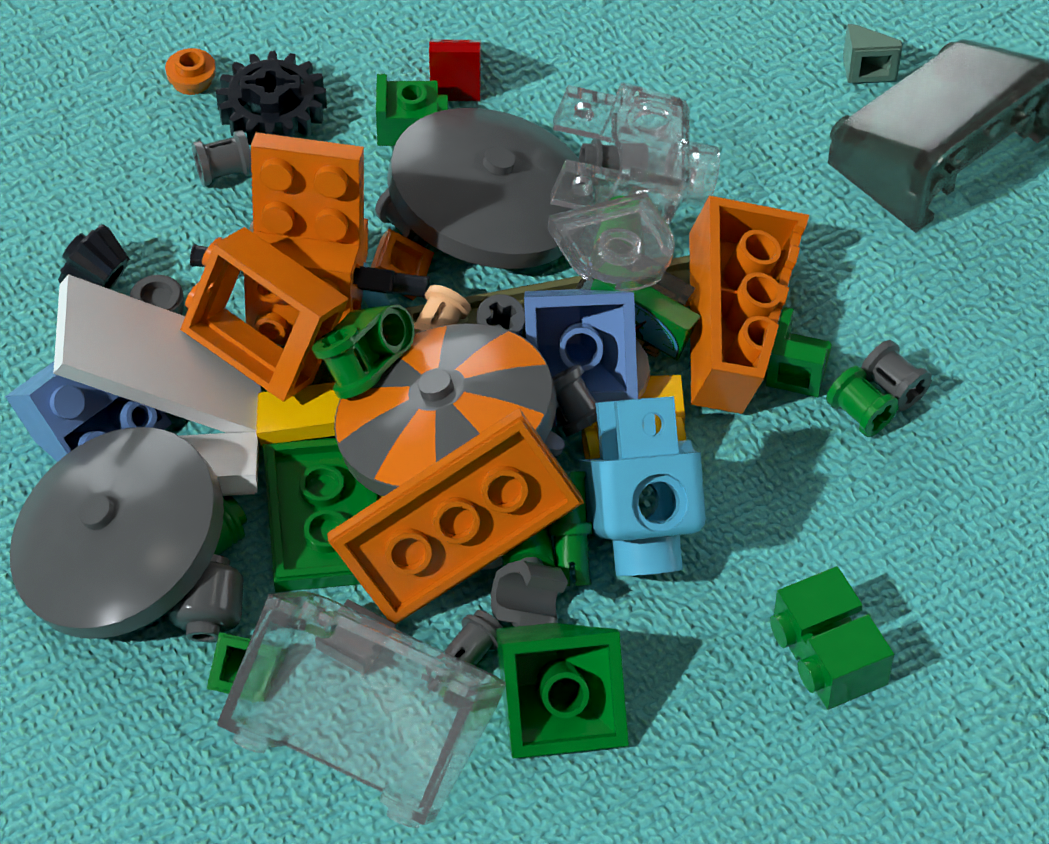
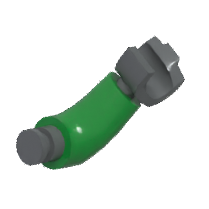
[491,431,568,627]

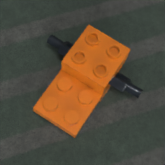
[190,132,430,345]

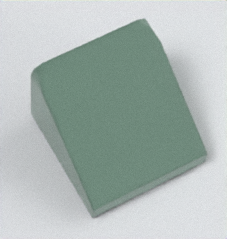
[843,24,902,83]

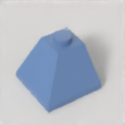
[524,289,638,403]

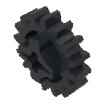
[216,51,327,145]

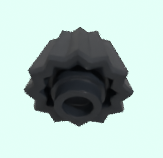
[58,224,130,289]

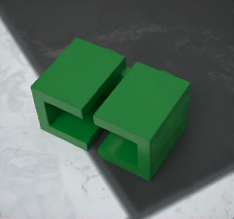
[770,566,895,710]

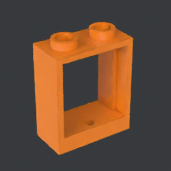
[180,227,349,402]

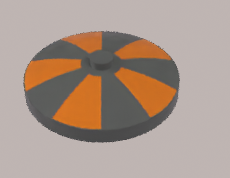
[334,324,557,496]

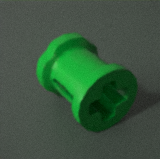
[826,366,899,437]

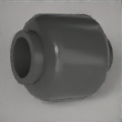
[167,554,244,642]

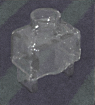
[550,82,720,237]

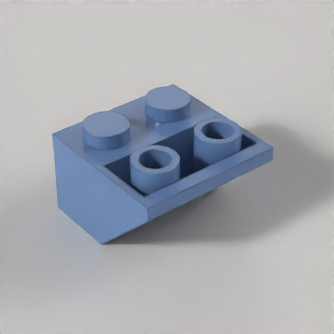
[5,361,172,462]

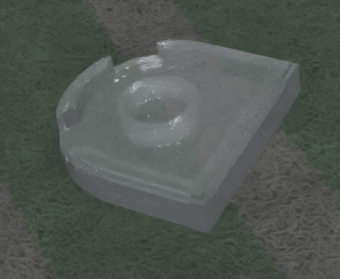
[547,191,675,291]

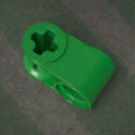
[312,305,415,399]

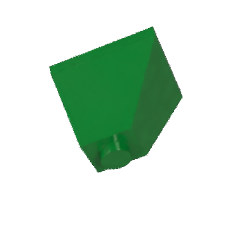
[496,623,629,759]

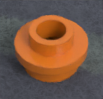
[165,48,216,95]

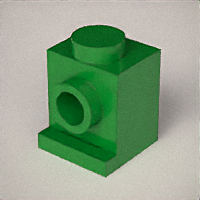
[376,74,448,146]

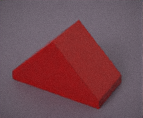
[429,39,481,101]

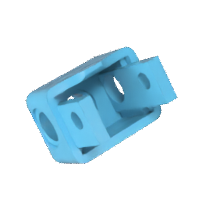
[579,396,706,576]

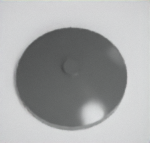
[387,108,594,269]
[10,427,224,639]

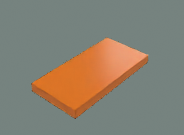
[327,408,584,624]

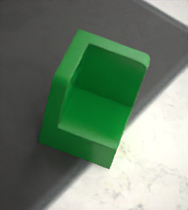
[766,306,832,398]

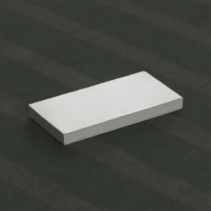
[53,274,261,433]

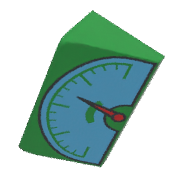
[590,262,701,361]

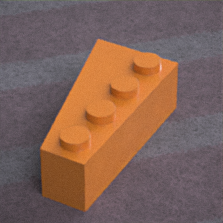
[689,195,809,414]

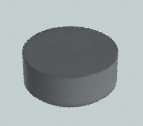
[130,275,184,315]

